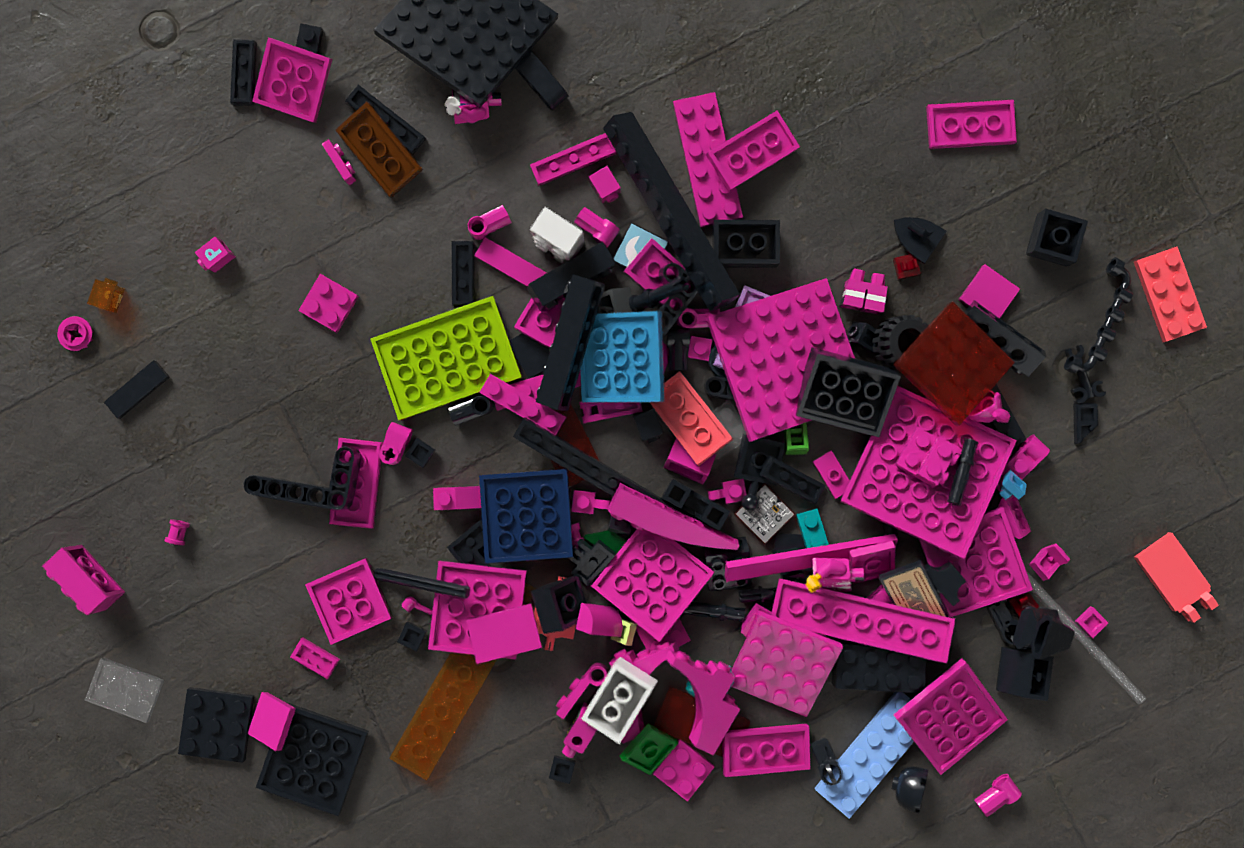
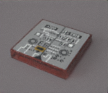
[734,483,795,545]

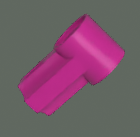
[468,205,511,240]
[574,207,620,248]
[676,308,720,329]
[974,774,1022,817]

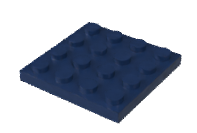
[479,469,573,563]

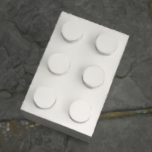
[530,207,585,264]
[582,657,657,744]

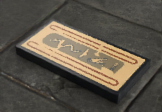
[879,560,957,633]

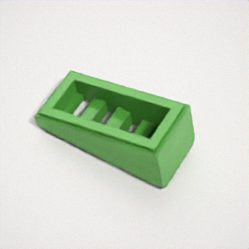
[784,423,809,455]

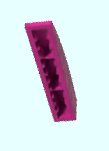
[608,483,739,550]

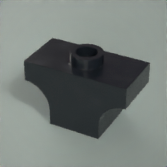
[924,560,966,606]

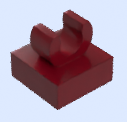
[893,254,921,280]
[1006,592,1039,618]

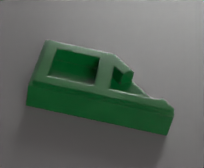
[584,530,627,556]

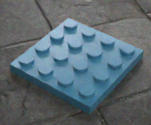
[581,311,664,402]

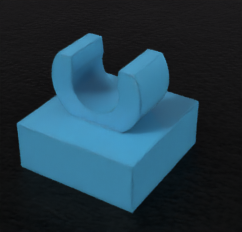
[999,470,1027,500]

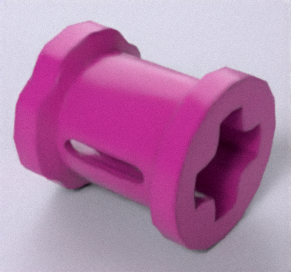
[164,519,190,545]

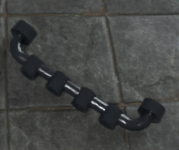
[1064,257,1133,374]

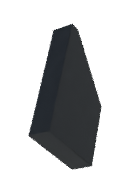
[1073,404,1098,444]

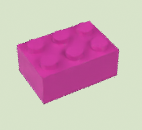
[42,545,125,615]

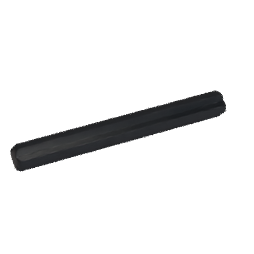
[374,568,470,599]

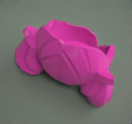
[962,389,1010,423]

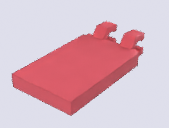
[1134,532,1219,623]

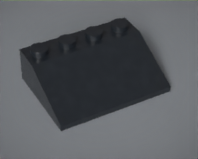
[796,347,901,437]

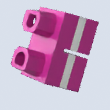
[839,269,888,315]

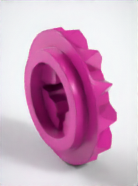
[57,316,94,351]

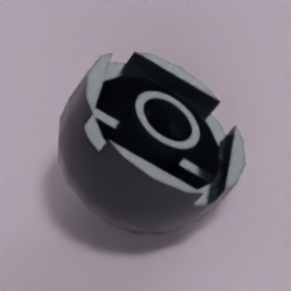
[892,766,928,814]

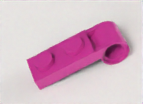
[996,434,1050,492]
[556,663,608,719]

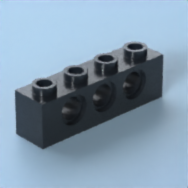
[957,300,1046,377]

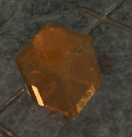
[87,278,125,313]

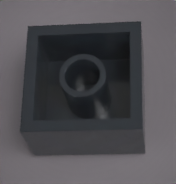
[1025,209,1088,267]

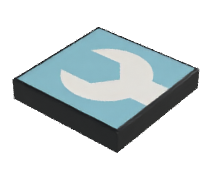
[613,222,669,269]

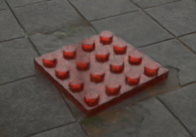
[894,301,1015,426]

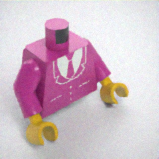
[806,558,864,593]

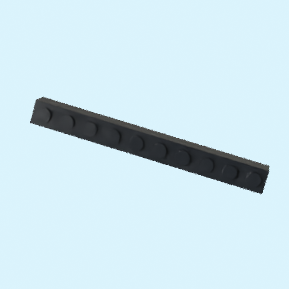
[603,112,740,312]

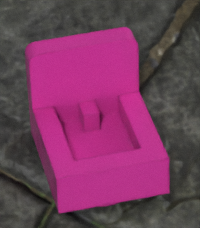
[1029,544,1070,581]

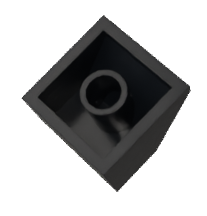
[531,575,586,634]

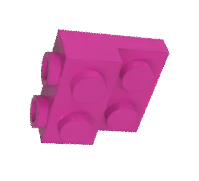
[895,427,960,488]

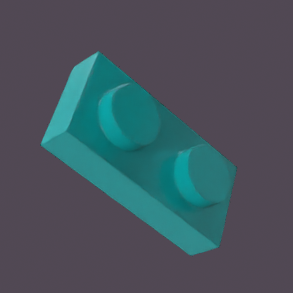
[796,508,829,549]

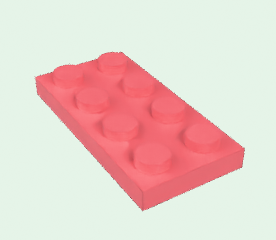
[1134,246,1207,342]
[649,371,733,466]

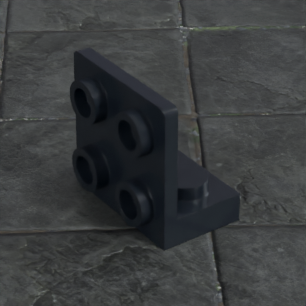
[703,536,752,592]

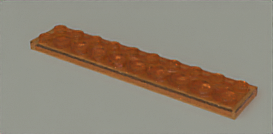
[389,582,537,780]

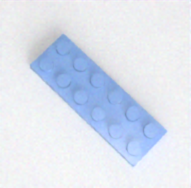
[815,692,914,819]

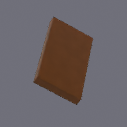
[335,102,424,197]

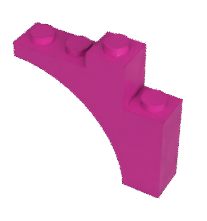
[609,641,679,744]
[665,650,740,755]

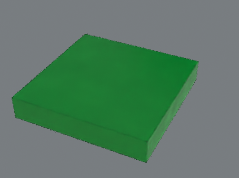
[620,723,678,775]

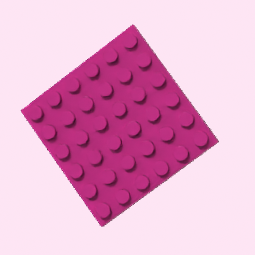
[706,278,855,442]
[840,386,1017,560]

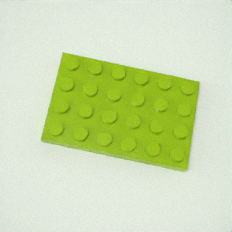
[370,296,522,421]

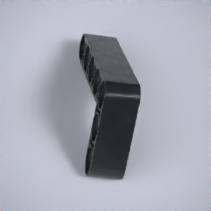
[244,447,361,510]

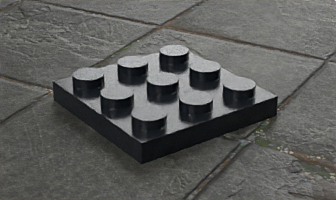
[178,687,254,763]

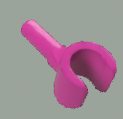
[402,596,433,615]

